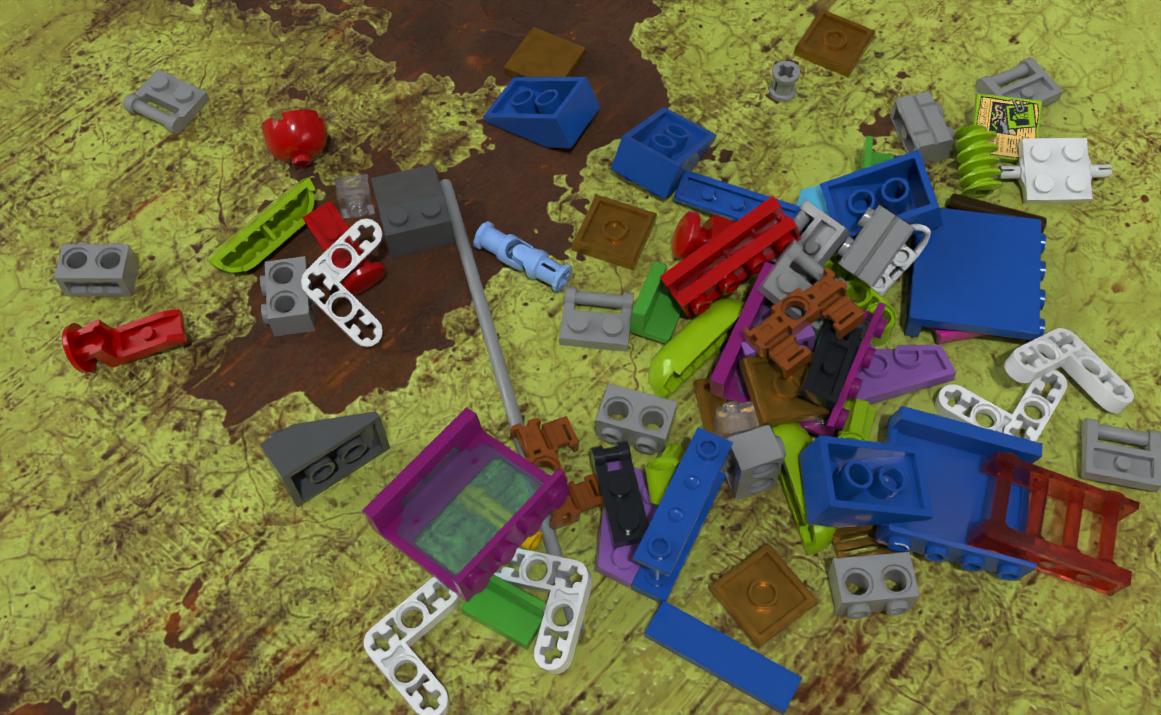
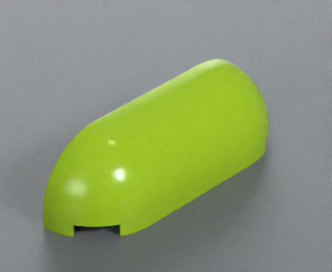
[207,177,315,273]
[648,298,745,399]
[770,423,838,556]

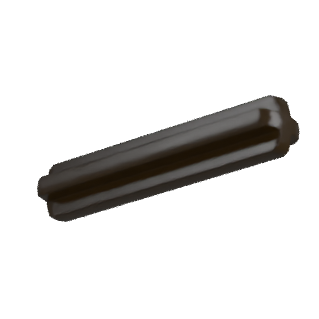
[947,193,1047,233]

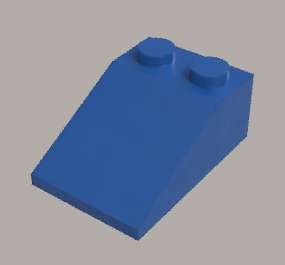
[483,77,601,148]
[611,107,717,199]
[820,150,943,244]
[799,435,933,528]

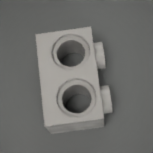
[54,243,139,297]
[260,256,315,336]
[596,383,677,454]
[721,425,786,501]
[828,552,920,619]

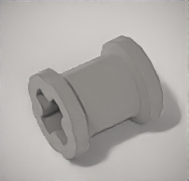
[769,61,800,102]

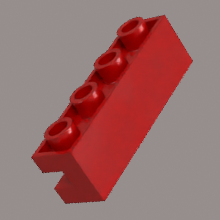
[659,196,801,318]

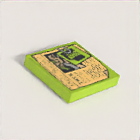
[972,94,1042,164]

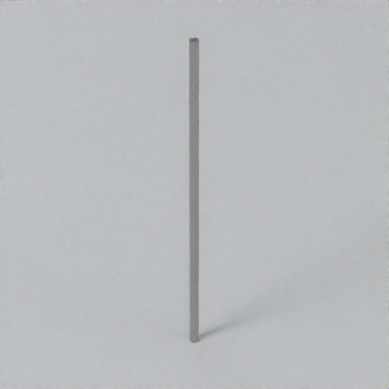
[440,179,585,633]

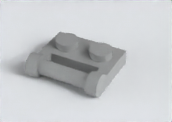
[976,57,1063,107]
[123,69,209,134]
[771,200,850,283]
[757,240,849,332]
[559,286,634,352]
[1080,418,1161,492]

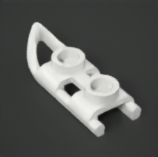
[868,224,931,297]

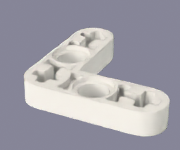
[301,218,383,348]
[1004,328,1134,414]
[934,370,1067,442]
[494,548,593,674]
[364,577,460,715]

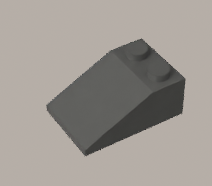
[371,164,455,258]
[260,411,390,508]

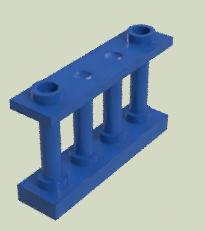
[631,427,733,604]

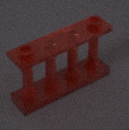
[967,451,1140,596]

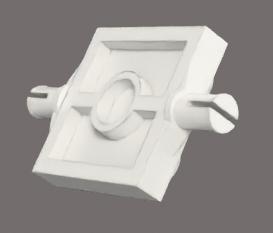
[998,138,1112,204]

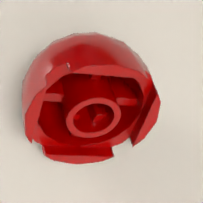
[261,109,328,167]

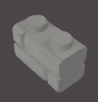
[890,91,955,164]
[837,205,915,287]

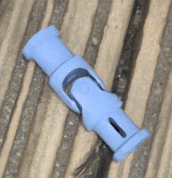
[473,221,572,293]

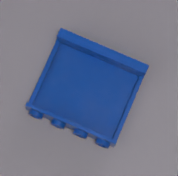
[904,208,1046,343]
[875,406,1043,581]

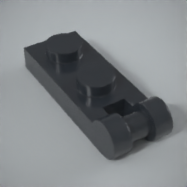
[798,317,863,410]
[590,440,649,548]

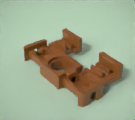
[744,268,865,379]
[509,416,603,530]

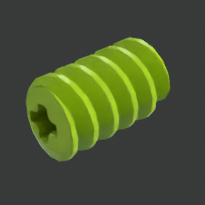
[954,125,1003,198]

